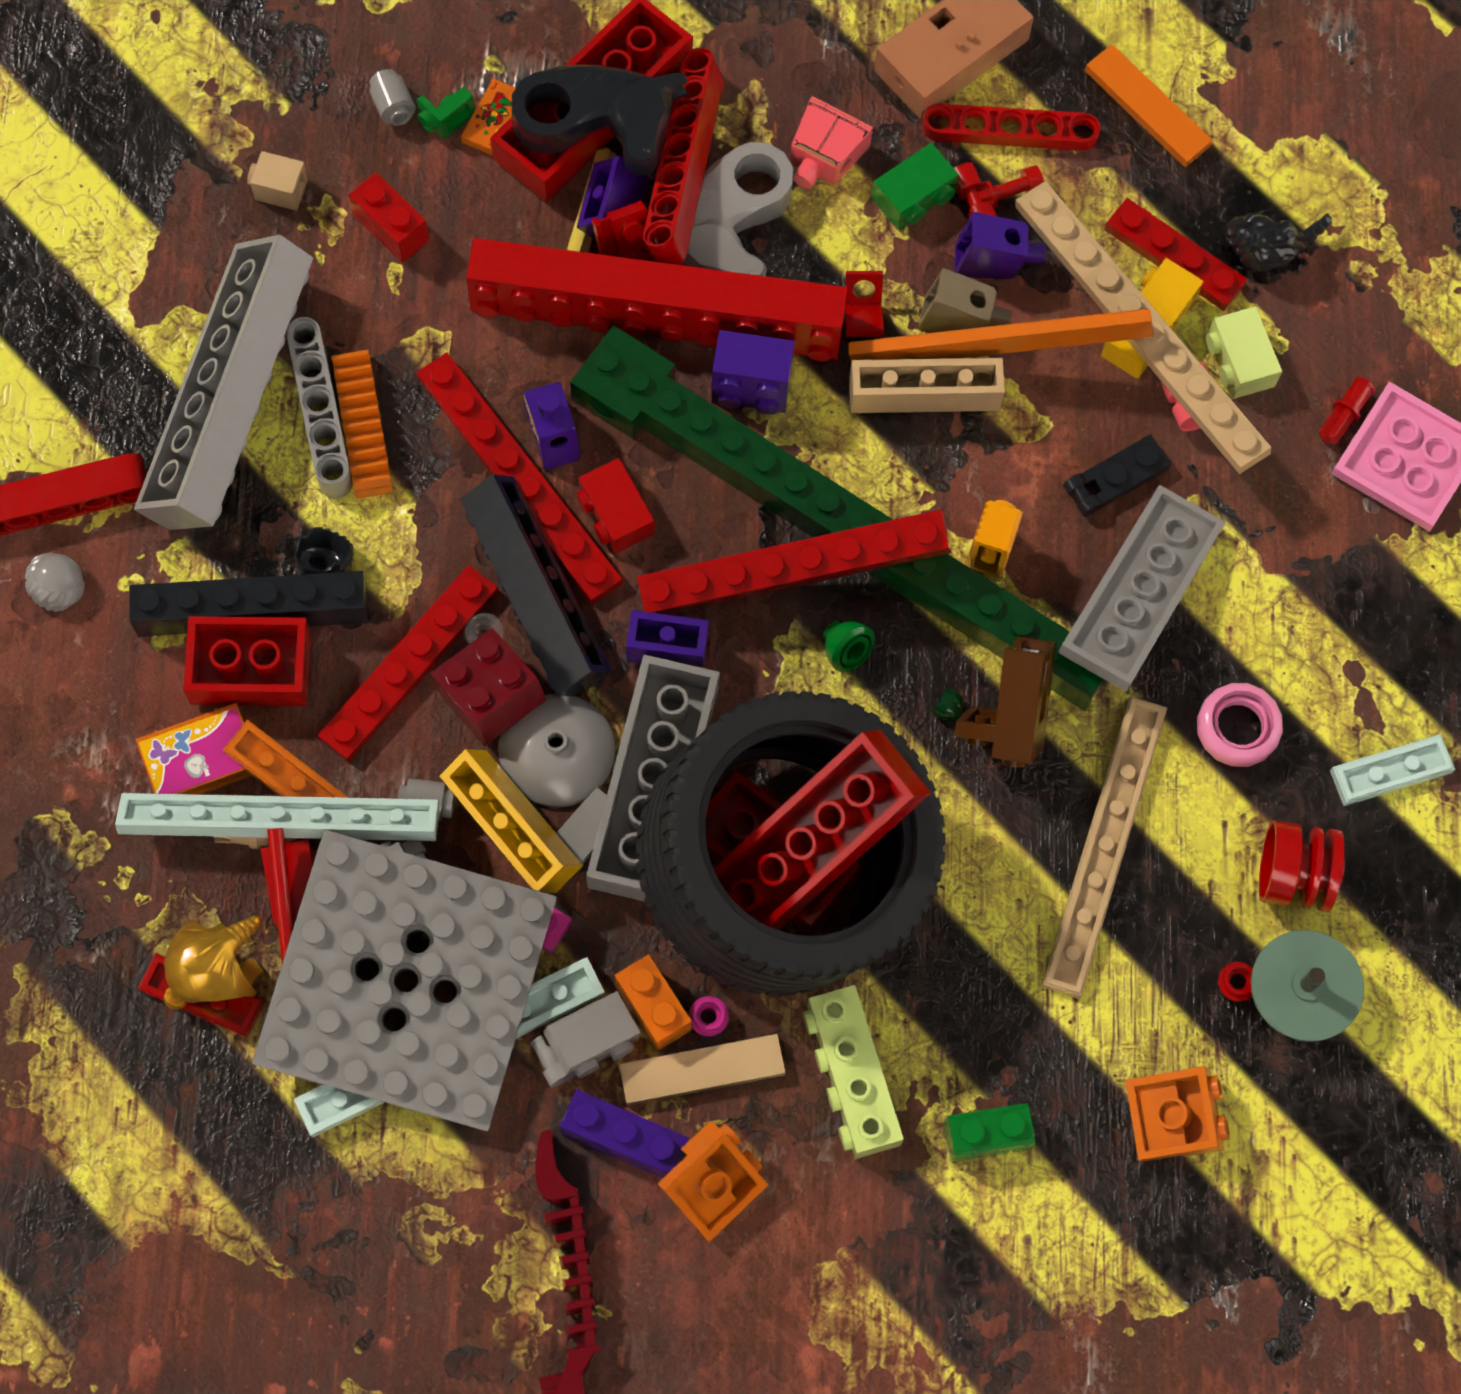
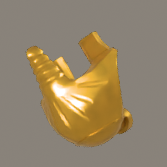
[164,915,264,1010]

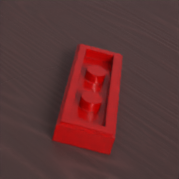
[137,953,265,1039]

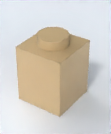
[247,151,308,211]

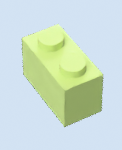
[1206,306,1282,399]

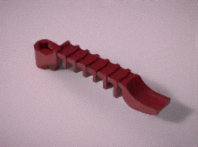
[535,1129,601,1394]

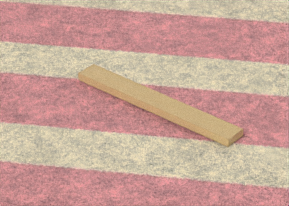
[1041,696,1167,999]

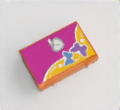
[135,703,253,795]

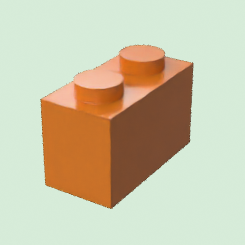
[614,954,692,1052]

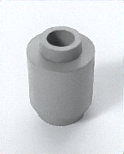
[369,69,416,126]
[398,778,456,821]

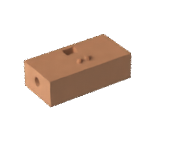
[874,0,1034,120]

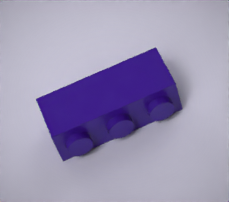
[559,1089,689,1178]

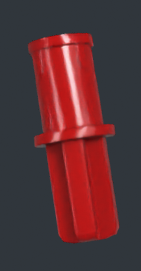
[1318,377,1376,445]

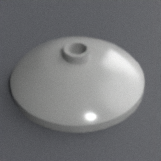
[498,694,615,808]

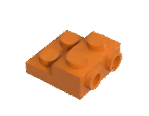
[1125,1066,1230,1162]
[658,1120,768,1242]

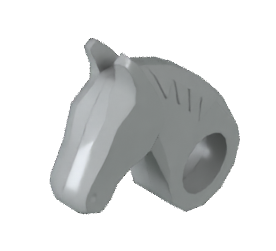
[654,142,793,276]

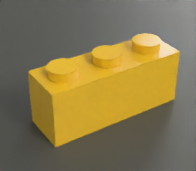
[1101,258,1204,379]

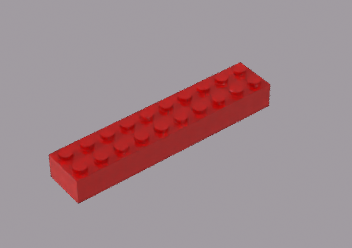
[466,238,847,361]

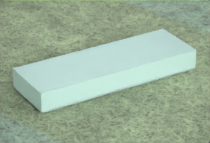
[1330,734,1455,806]

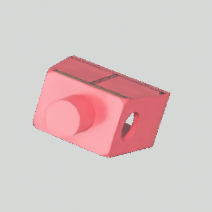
[790,96,873,190]

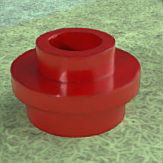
[1218,962,1253,1002]

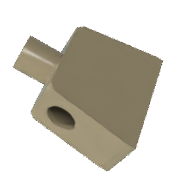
[918,268,1012,333]

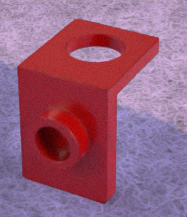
[844,271,884,337]

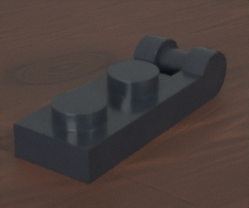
[1063,434,1171,517]

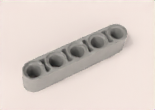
[287,317,353,498]

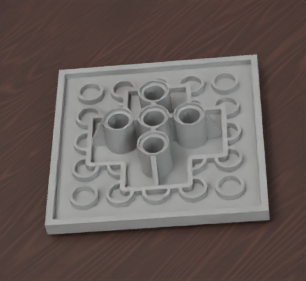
[251,829,557,1132]

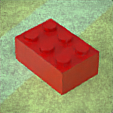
[183,616,311,707]

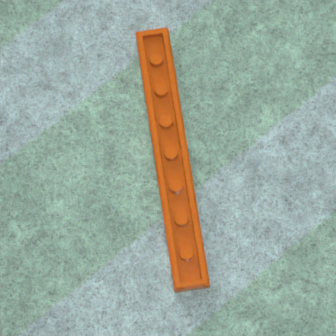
[848,308,1154,362]

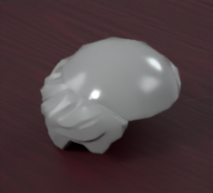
[25,552,85,612]

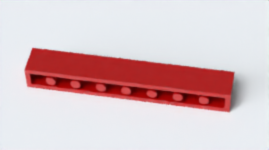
[637,509,952,615]

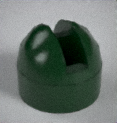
[933,687,965,721]

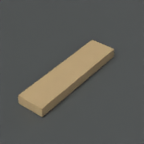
[619,1034,785,1106]

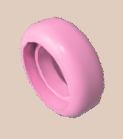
[1197,683,1283,767]

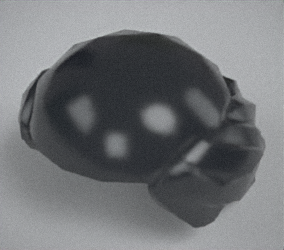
[294,527,354,574]

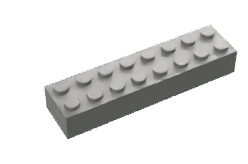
[134,235,314,530]

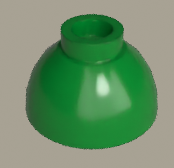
[823,621,875,672]

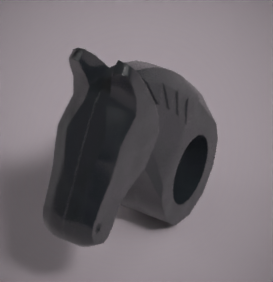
[512,65,687,176]

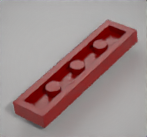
[1104,198,1247,311]

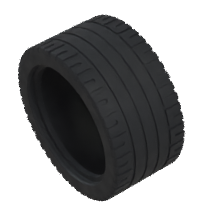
[636,691,946,996]

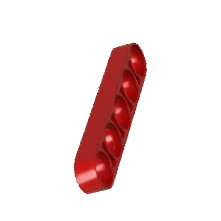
[922,103,1101,151]

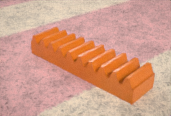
[331,349,394,499]

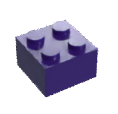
[712,330,795,414]

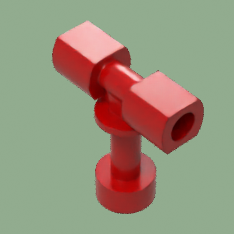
[954,162,1044,218]

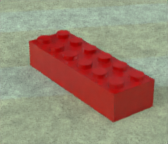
[490,0,693,203]
[714,730,931,930]

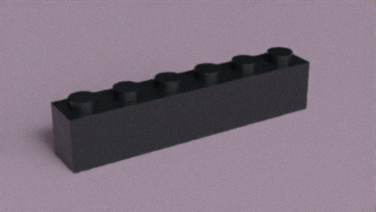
[460,474,612,696]
[129,571,369,637]

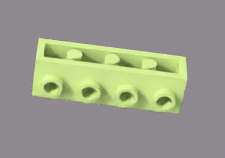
[803,985,904,1160]

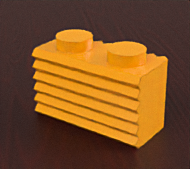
[967,500,1023,578]

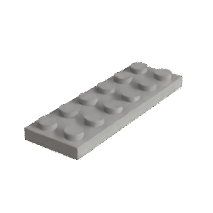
[1058,485,1226,692]

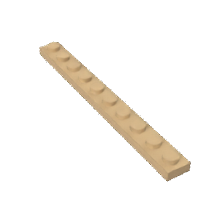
[1016,181,1272,474]

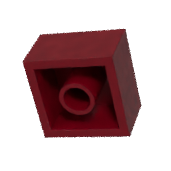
[430,627,546,747]

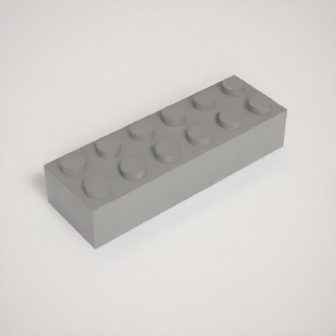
[586,655,720,902]

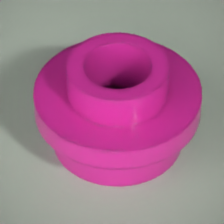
[689,996,729,1037]

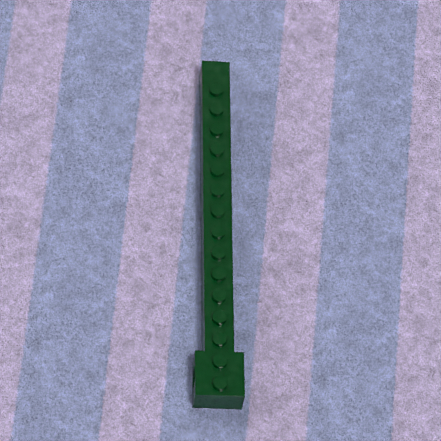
[570,325,1106,711]

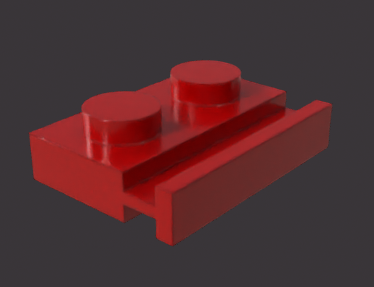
[591,201,654,261]

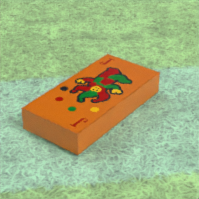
[461,78,516,155]

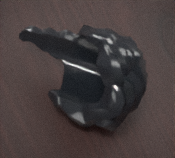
[1225,210,1332,272]

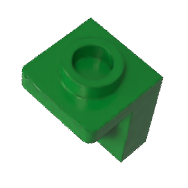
[416,86,475,140]

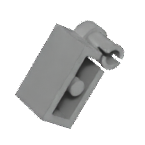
[530,991,641,1088]

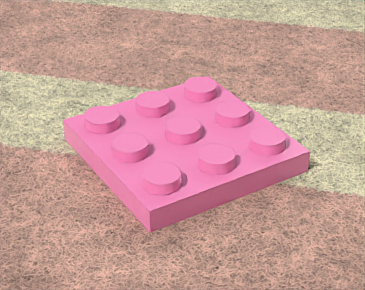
[1331,381,1461,532]

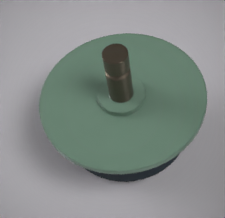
[1251,930,1364,1042]

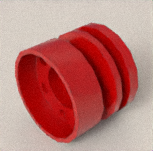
[1259,820,1345,912]

